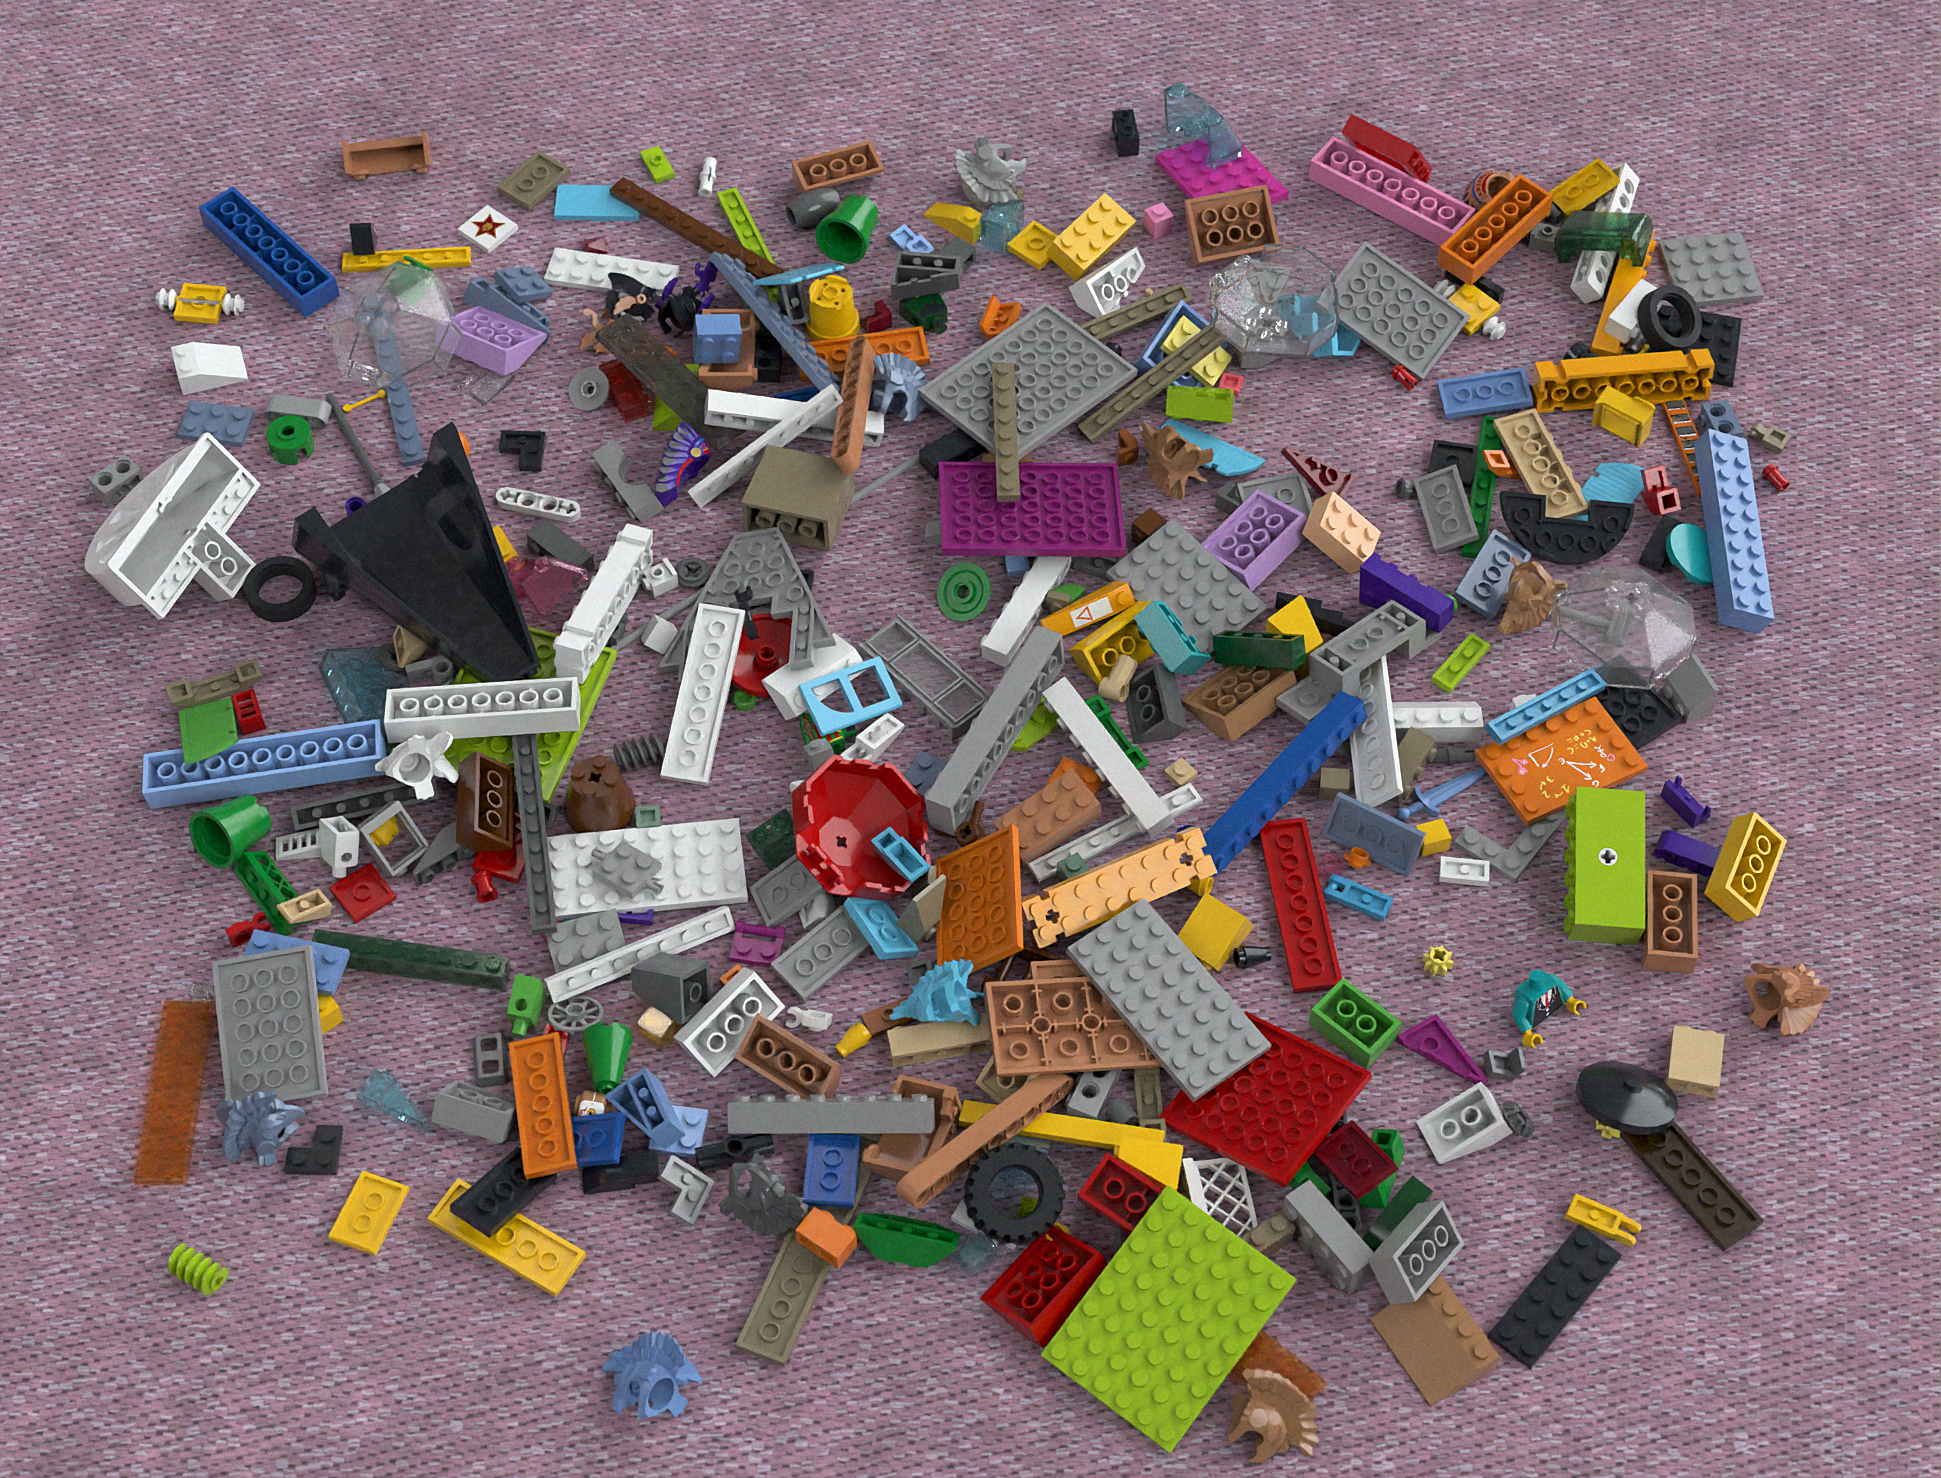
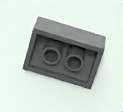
[1125,663,1187,744]

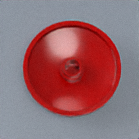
[731,613,792,698]

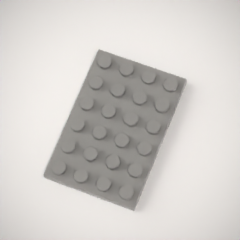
[1315,241,1471,382]
[1106,519,1268,657]
[212,945,329,1103]

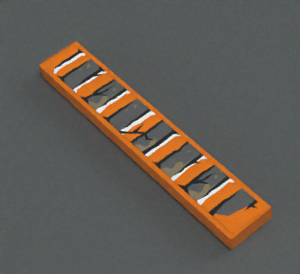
[1659,389,1701,497]

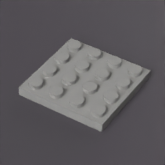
[1658,232,1764,307]

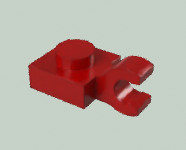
[225,912,271,948]

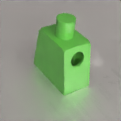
[507,974,547,1038]

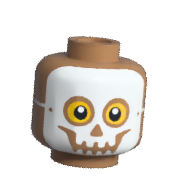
[574,1090,613,1116]

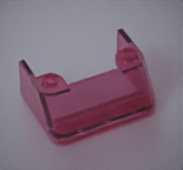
[505,556,590,615]

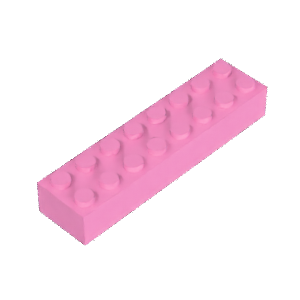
[1308,136,1476,246]

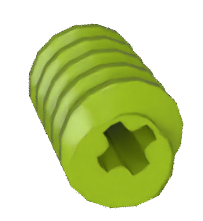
[167,1243,229,1296]

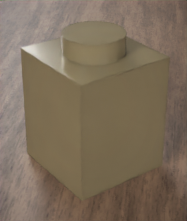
[1318,767,1354,800]

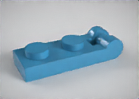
[1322,874,1394,922]

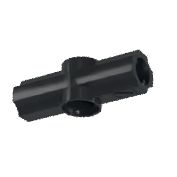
[694,1133,775,1171]

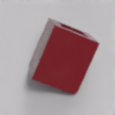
[860,299,892,334]

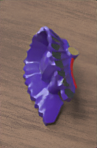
[654,421,711,508]

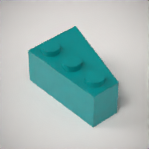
[1134,600,1212,675]

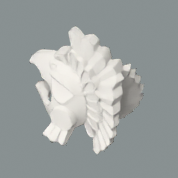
[375,730,459,800]

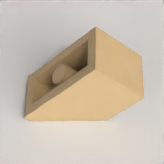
[393,625,430,668]

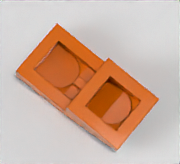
[1482,450,1522,480]

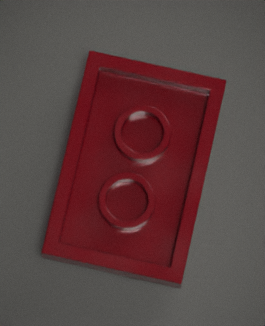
[1313,1120,1399,1200]

